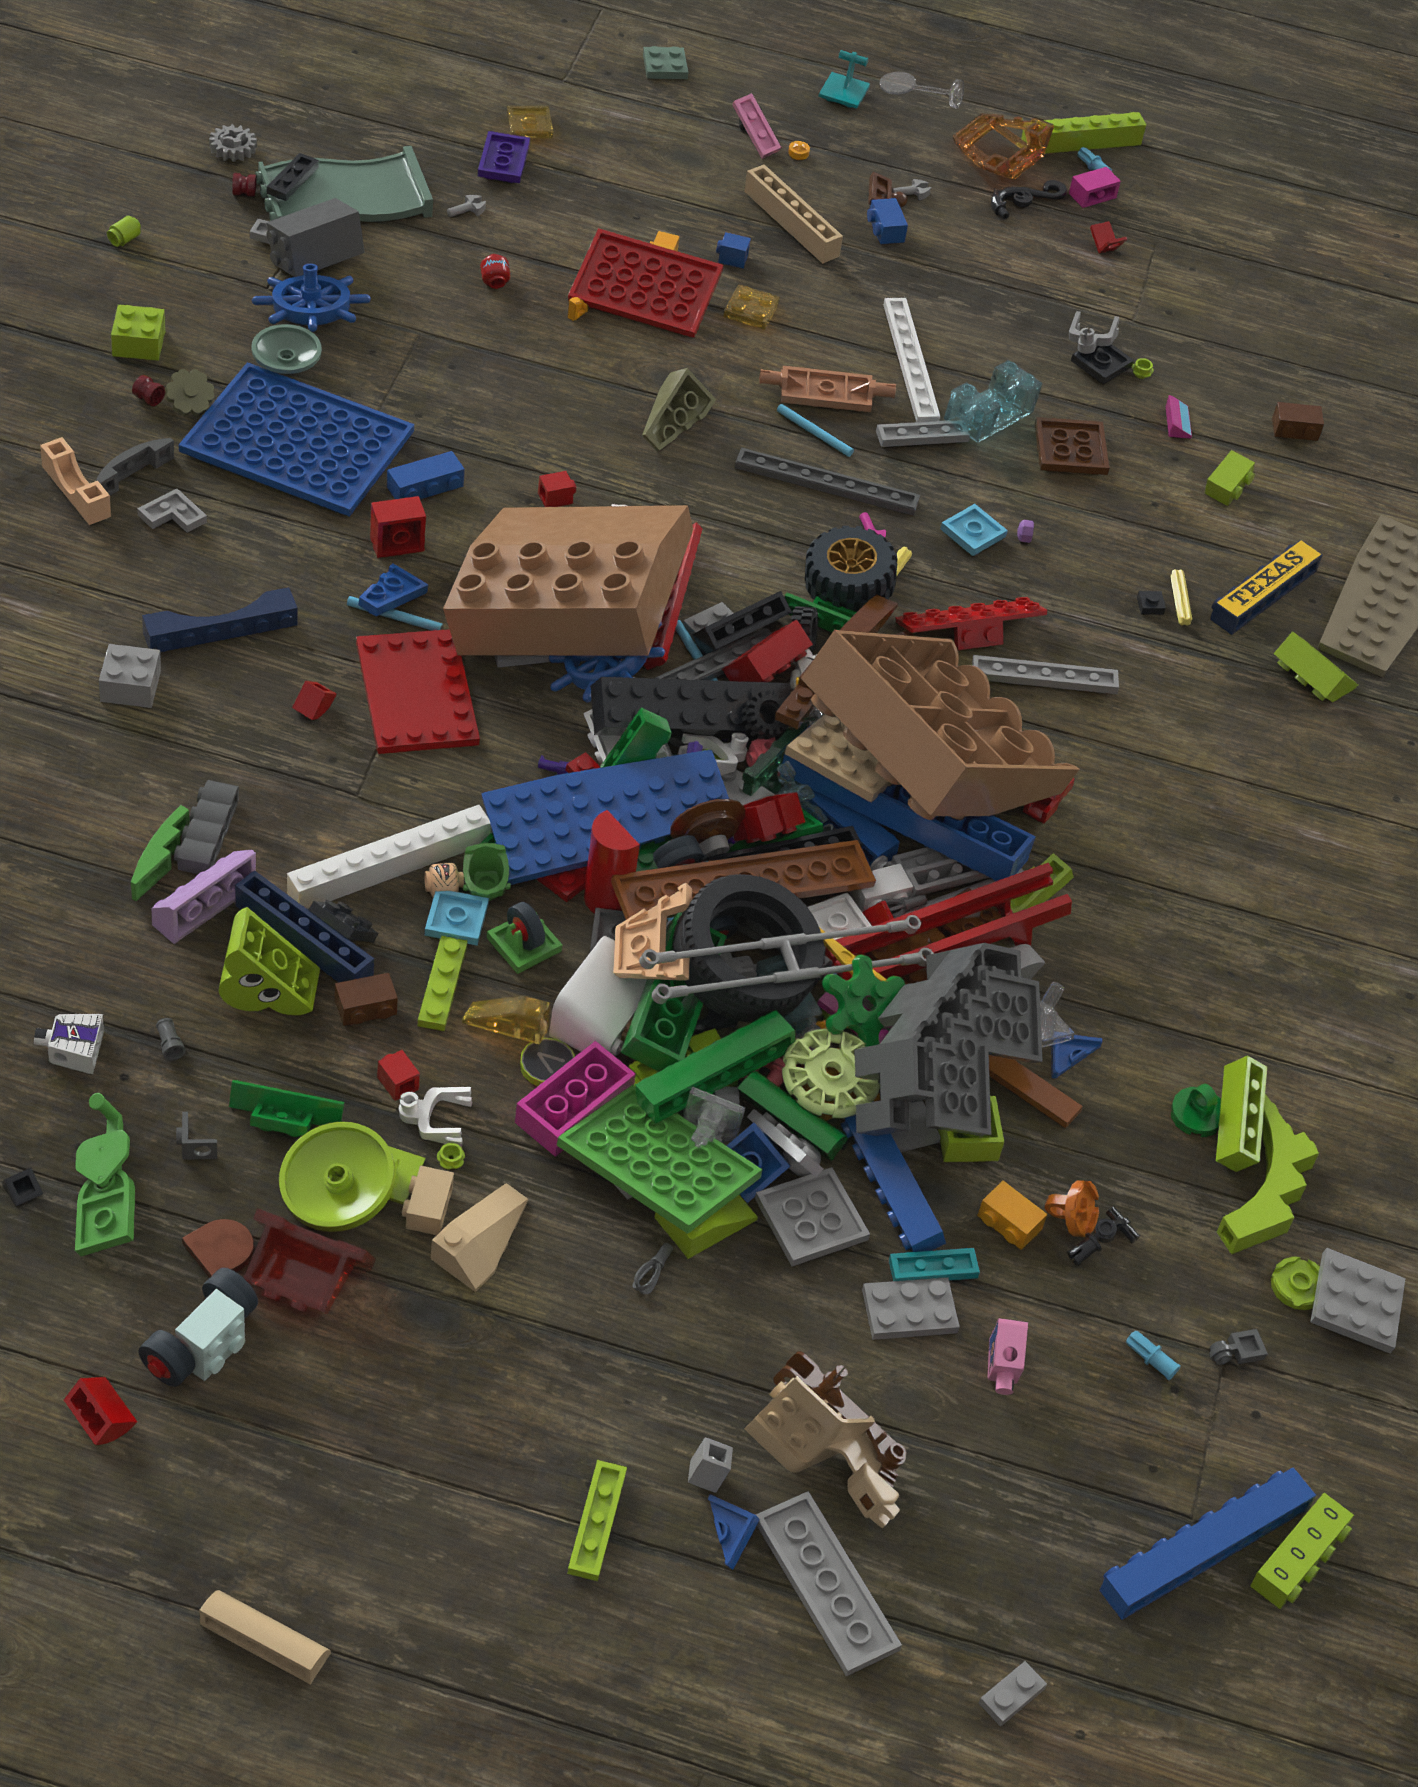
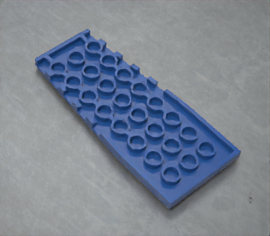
[481,750,729,885]

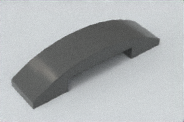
[96,438,174,495]

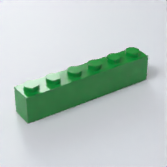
[635,1010,795,1124]

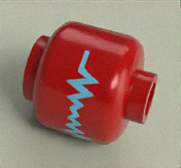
[480,254,511,289]

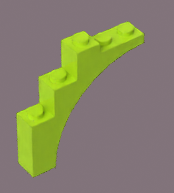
[1217,1094,1319,1254]

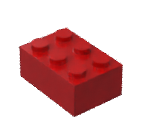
[722,620,813,683]

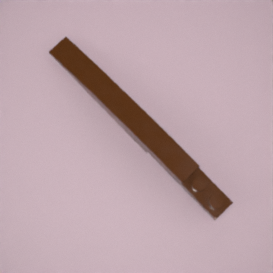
[775,594,898,729]

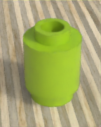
[107,216,141,247]

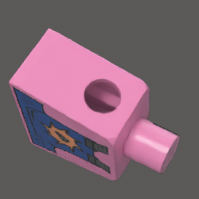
[988,1318,1028,1395]

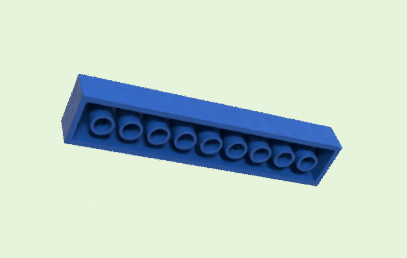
[780,726,1036,881]

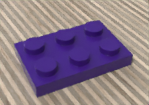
[477,131,530,183]

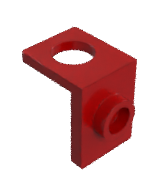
[1090,221,1128,253]

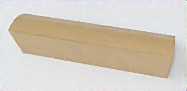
[199,1590,331,1685]

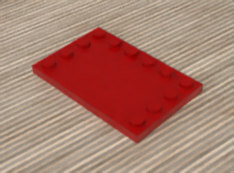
[568,228,723,338]
[356,629,480,754]

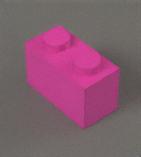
[1069,167,1121,208]

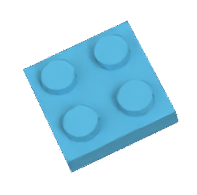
[940,504,1008,556]
[425,891,489,946]

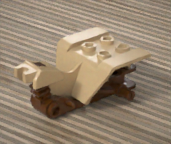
[745,1351,906,1528]

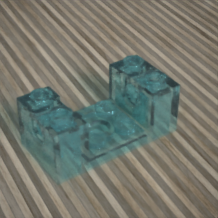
[944,360,1043,443]

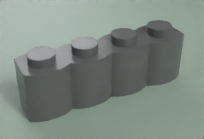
[174,780,239,874]

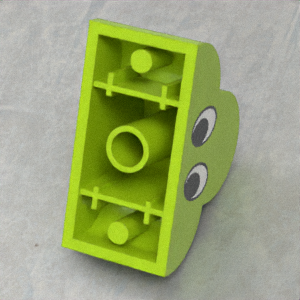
[219,907,320,1015]

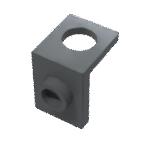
[176,1112,218,1160]

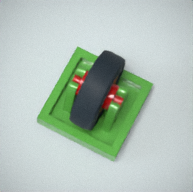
[487,902,562,974]

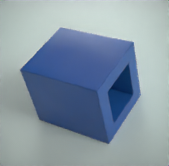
[716,232,751,269]

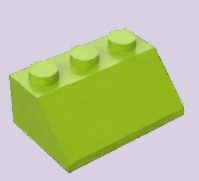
[1274,631,1358,702]

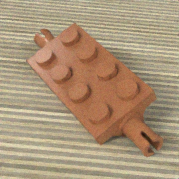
[759,366,896,412]

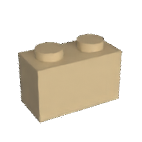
[402,1166,454,1235]

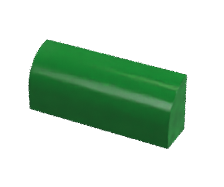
[738,1071,848,1162]

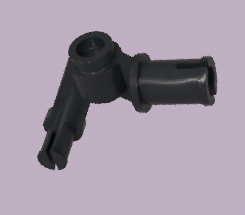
[1067,1206,1140,1266]

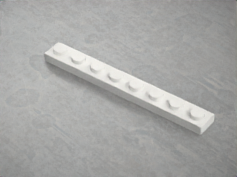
[883,298,940,422]

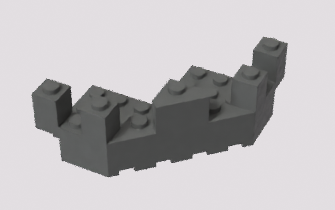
[854,943,1042,1136]

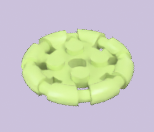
[782,1029,880,1118]

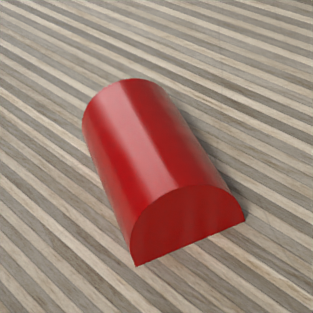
[584,810,640,914]

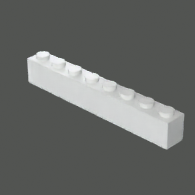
[287,805,491,909]

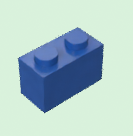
[867,198,908,244]

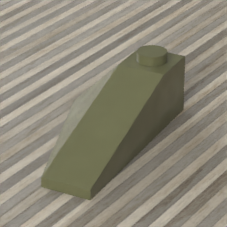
[642,368,716,451]

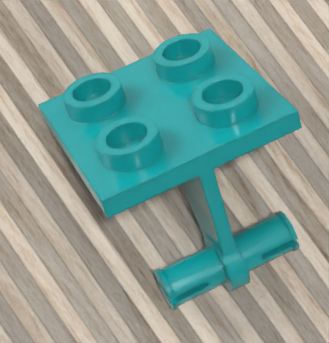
[819,50,870,109]

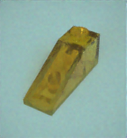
[462,996,550,1044]

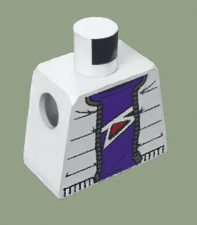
[34,1014,104,1074]

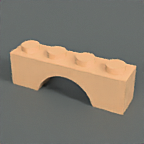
[40,437,111,525]

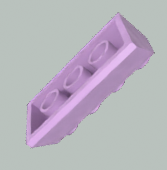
[151,850,256,944]

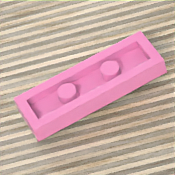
[732,93,781,158]

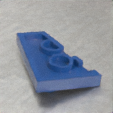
[358,563,428,616]

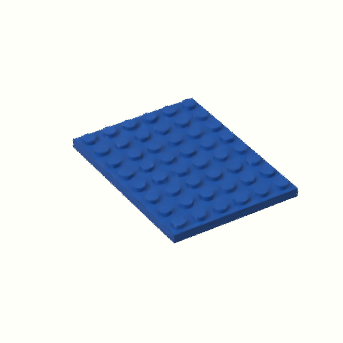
[179,362,414,517]

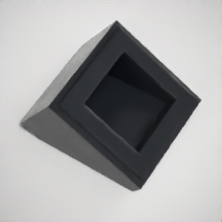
[1,1168,43,1206]

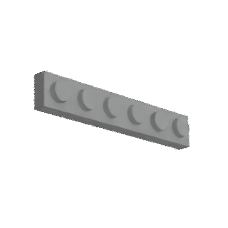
[972,655,1119,694]

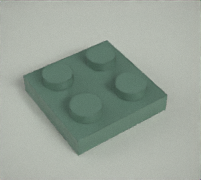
[643,46,688,79]

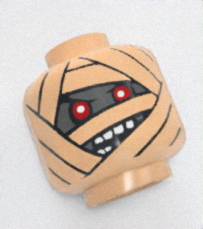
[424,863,464,898]

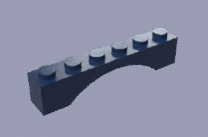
[142,587,298,652]

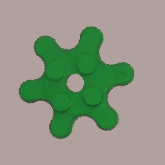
[822,955,905,1047]

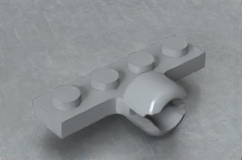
[747,1109,823,1178]

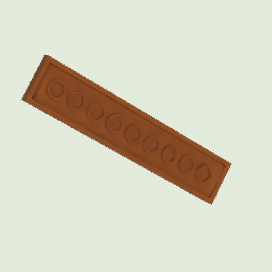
[611,840,876,920]

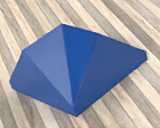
[727,1123,791,1203]

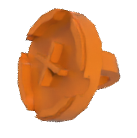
[1044,1180,1099,1237]

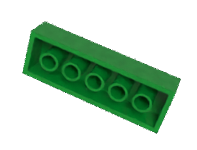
[620,912,727,1072]

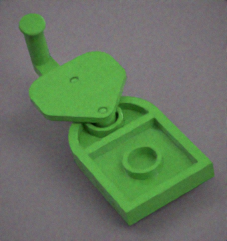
[75,1093,135,1256]

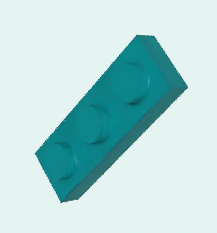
[889,1248,980,1281]

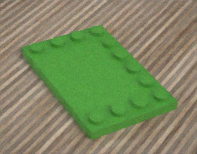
[557,1085,762,1234]

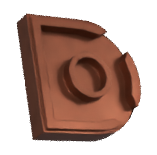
[182,1219,253,1278]

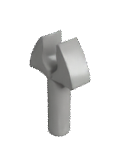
[892,179,931,200]
[447,195,486,217]

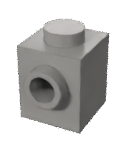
[688,1437,733,1493]

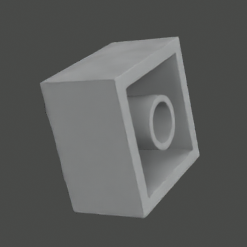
[99,644,161,708]

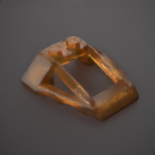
[952,113,1054,179]

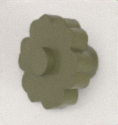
[165,369,214,416]

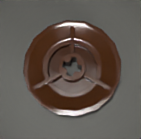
[670,799,745,844]

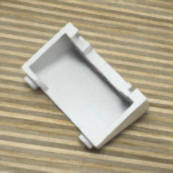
[549,936,647,1056]

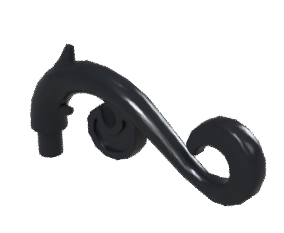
[991,180,1067,220]

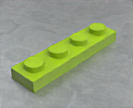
[417,936,468,1031]
[567,1460,627,1581]

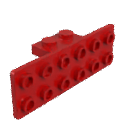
[895,597,1047,650]

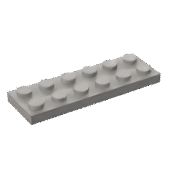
[756,1491,902,1676]

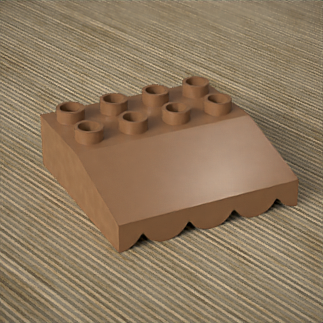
[443,505,693,656]
[801,630,1080,820]

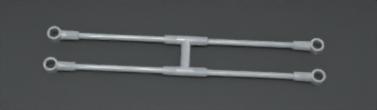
[639,915,934,1004]

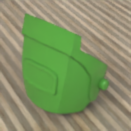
[463,843,510,901]

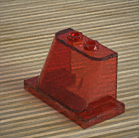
[244,1208,376,1314]

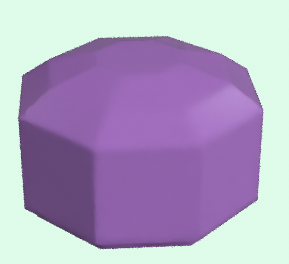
[1017,520,1034,543]

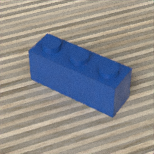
[387,451,465,499]

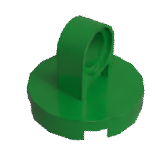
[1171,1084,1221,1137]

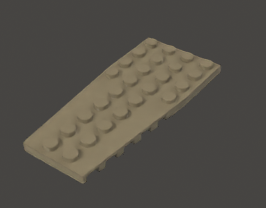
[1318,515,1418,677]

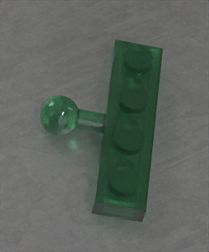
[742,722,807,796]

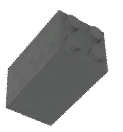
[266,198,365,277]

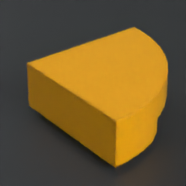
[568,297,588,321]

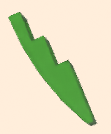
[131,805,190,901]

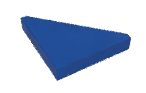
[1051,1032,1102,1079]
[708,1494,760,1570]

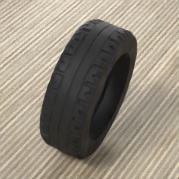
[673,874,825,1023]

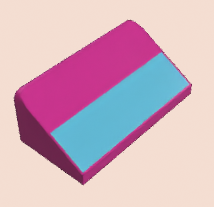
[1165,395,1192,439]

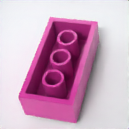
[515,1041,636,1157]

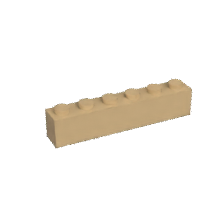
[744,165,843,264]

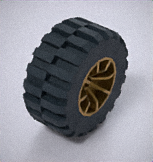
[805,525,898,612]

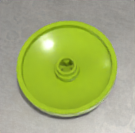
[279,1122,396,1232]

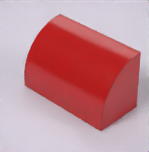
[64,1377,138,1445]

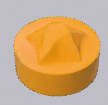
[788,141,810,160]

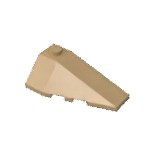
[431,1183,528,1292]

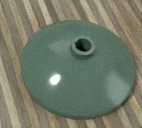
[251,324,322,374]

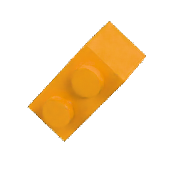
[977,1181,1047,1250]

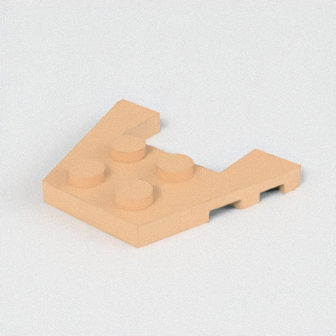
[613,883,692,980]

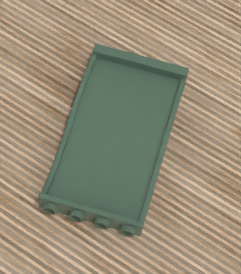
[255,146,433,222]

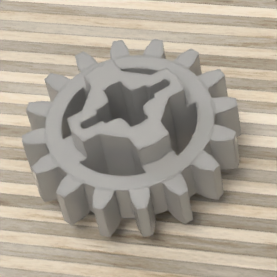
[209,124,257,162]

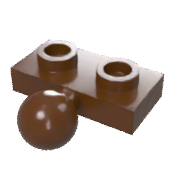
[868,172,907,207]

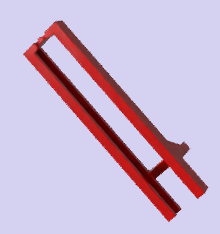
[825,863,1072,980]

